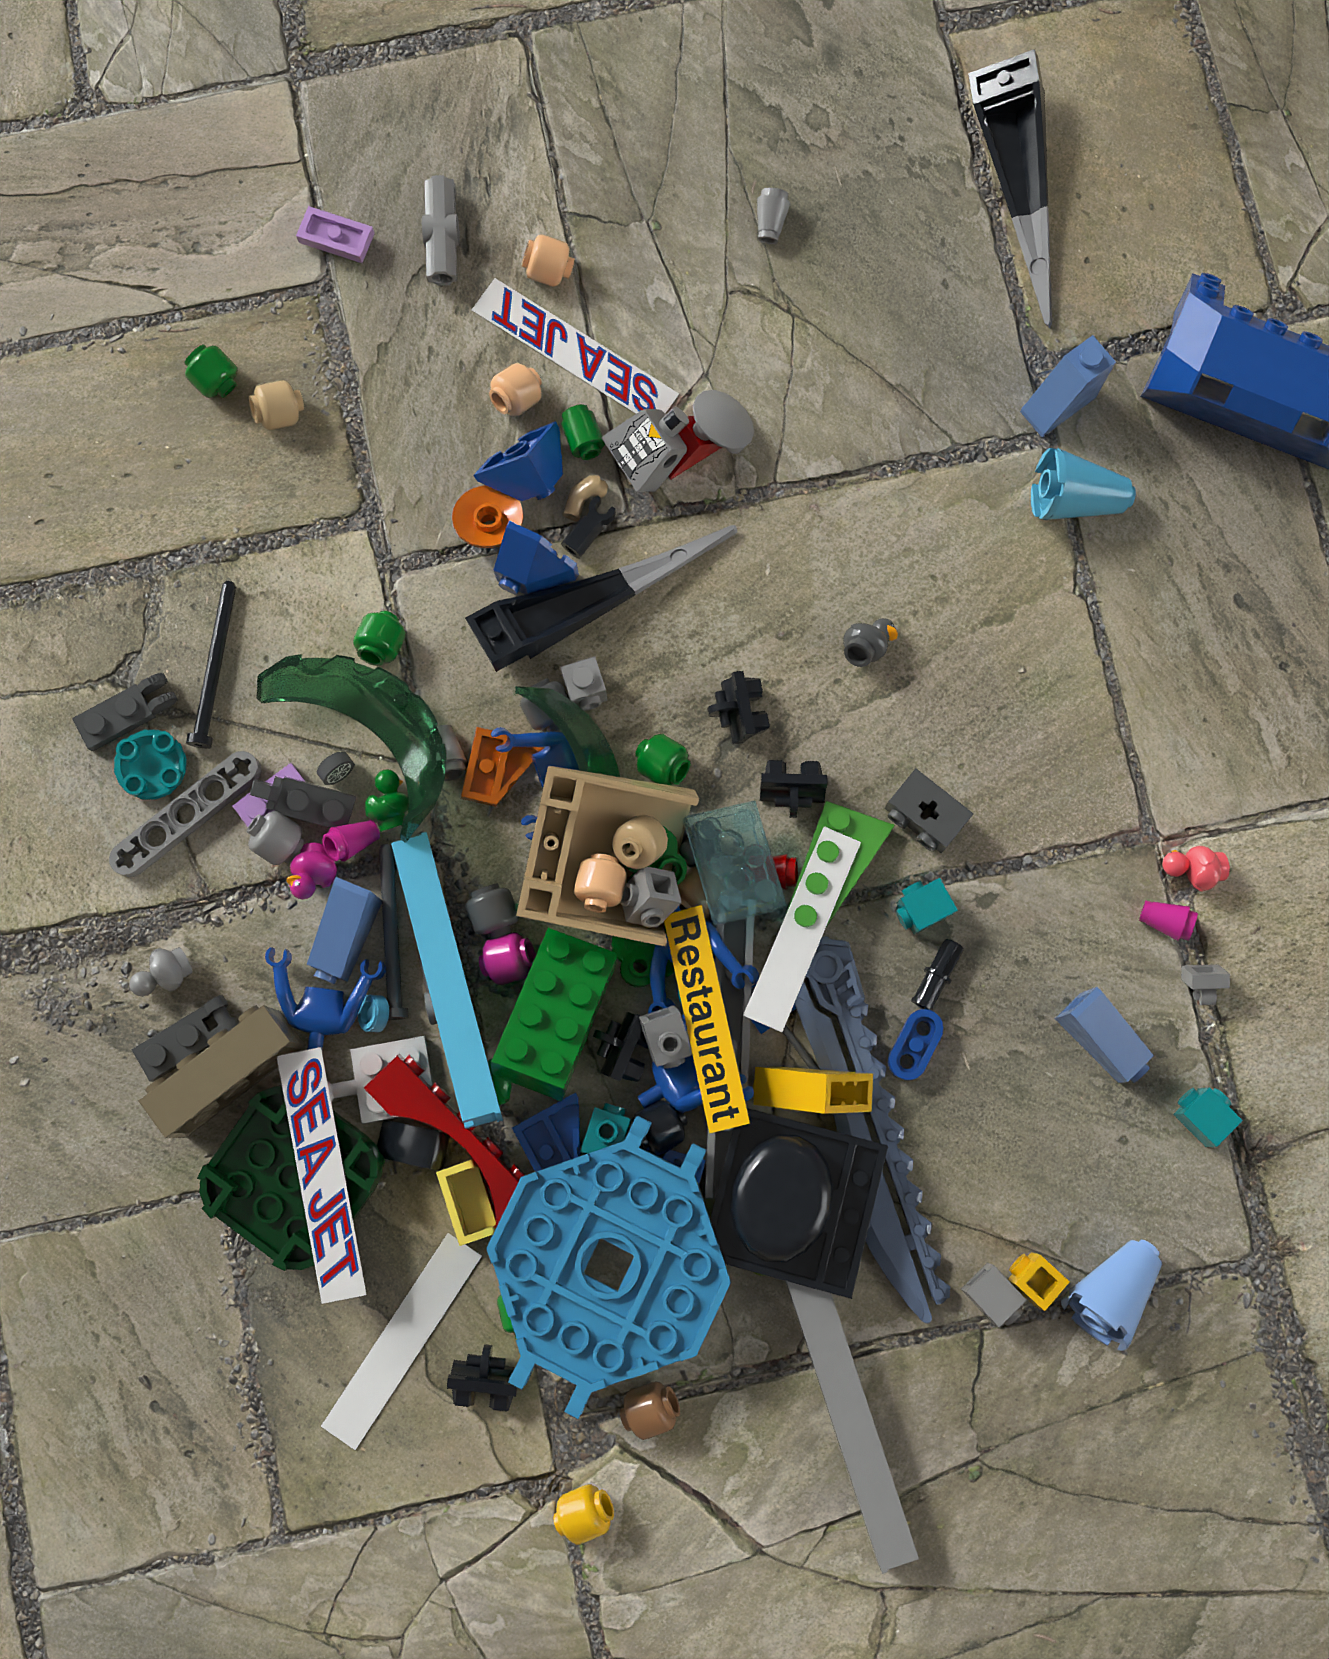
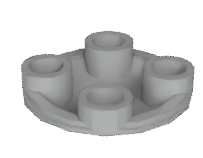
[693,390,754,454]

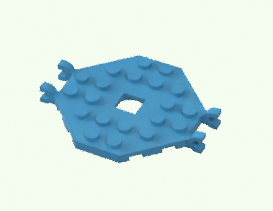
[486,1116,731,1419]

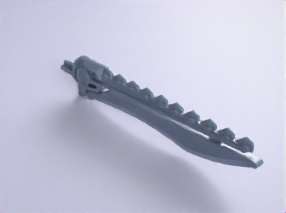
[794,936,951,1323]

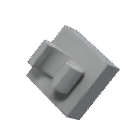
[1181,964,1230,1005]

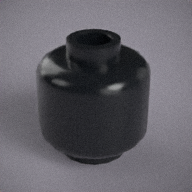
[629,1100,688,1156]

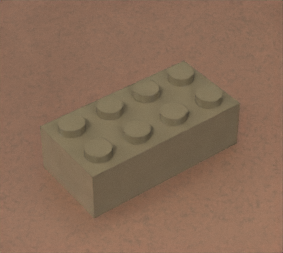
[138,1005,306,1138]

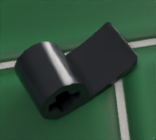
[377,1120,450,1171]

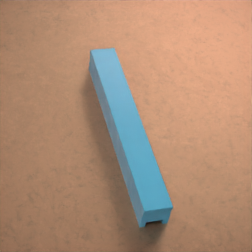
[391,832,503,1129]

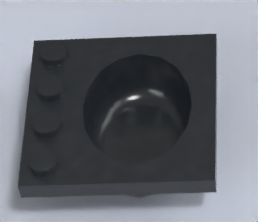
[710,1108,888,1299]

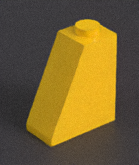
[753,1067,873,1114]

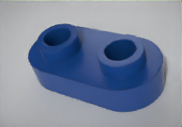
[888,1009,943,1081]

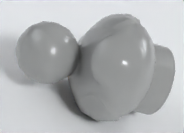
[129,947,193,997]

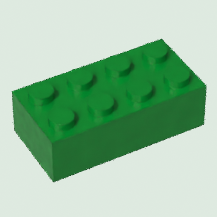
[491,927,618,1102]

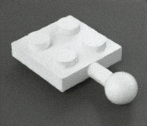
[327,1036,433,1124]

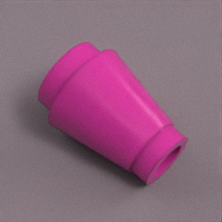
[322,820,380,862]
[1139,900,1198,941]

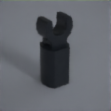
[561,496,616,559]

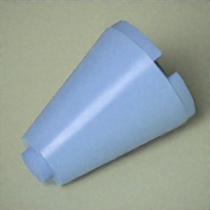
[1061,1239,1162,1351]

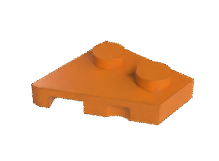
[460,727,544,807]

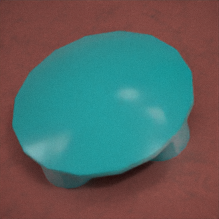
[114,730,187,800]

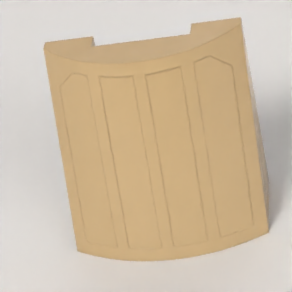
[516,766,699,946]

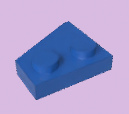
[512,1092,581,1172]

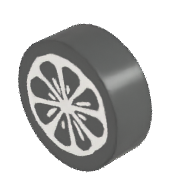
[317,752,355,785]

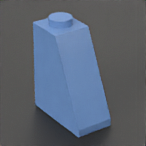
[1020,335,1116,437]
[307,877,382,984]
[1054,987,1154,1083]

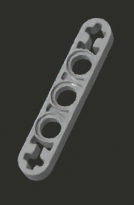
[109,751,262,877]

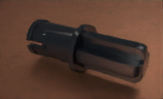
[911,939,964,1011]

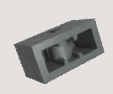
[885,768,974,853]

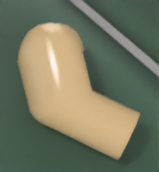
[563,475,608,521]

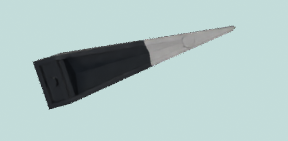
[968,49,1052,328]
[465,525,737,672]

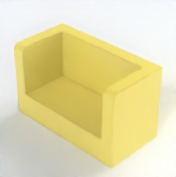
[436,1159,496,1246]

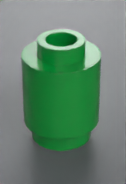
[561,404,605,460]

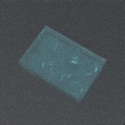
[683,801,787,926]

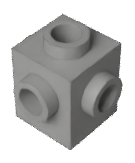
[621,867,682,927]

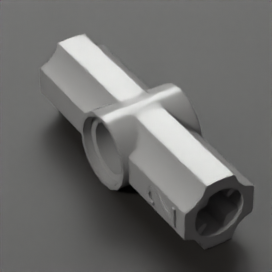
[422,175,460,286]

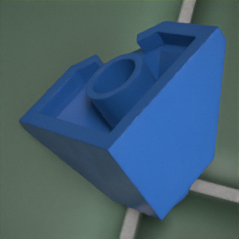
[473,421,563,501]
[493,521,579,595]

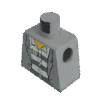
[602,407,689,492]

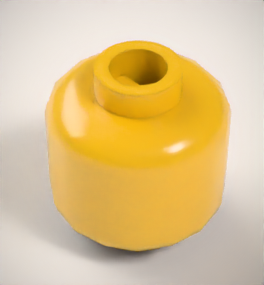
[553,1484,614,1545]

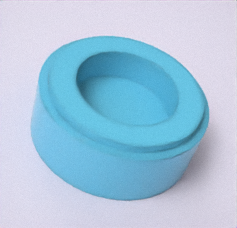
[358,994,389,1032]

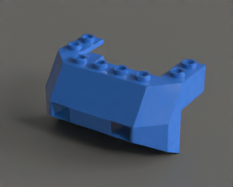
[1140,273,1329,470]

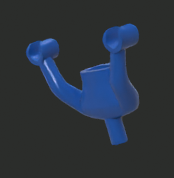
[491,727,603,840]
[648,906,759,1014]
[265,947,386,1050]
[637,1014,754,1112]

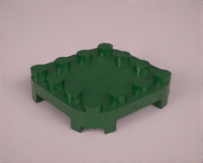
[197,1085,385,1271]

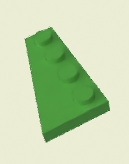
[785,801,895,931]

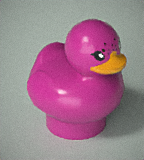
[286,842,337,900]

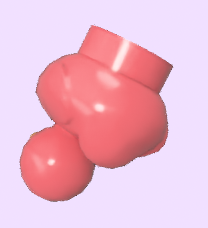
[1162,846,1230,892]

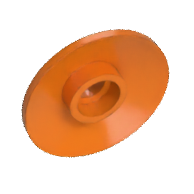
[452,485,523,548]

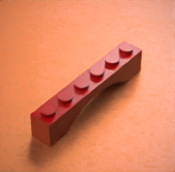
[364,1054,525,1227]

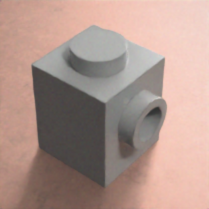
[560,656,608,711]
[639,1005,693,1068]
[961,1262,1027,1327]

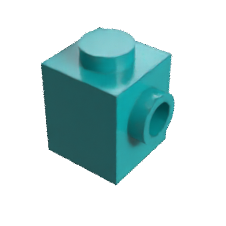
[896,878,958,935]
[1173,1087,1243,1147]
[581,1103,632,1154]

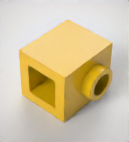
[1008,1252,1070,1311]

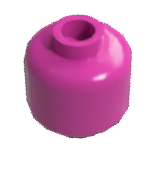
[478,932,536,985]

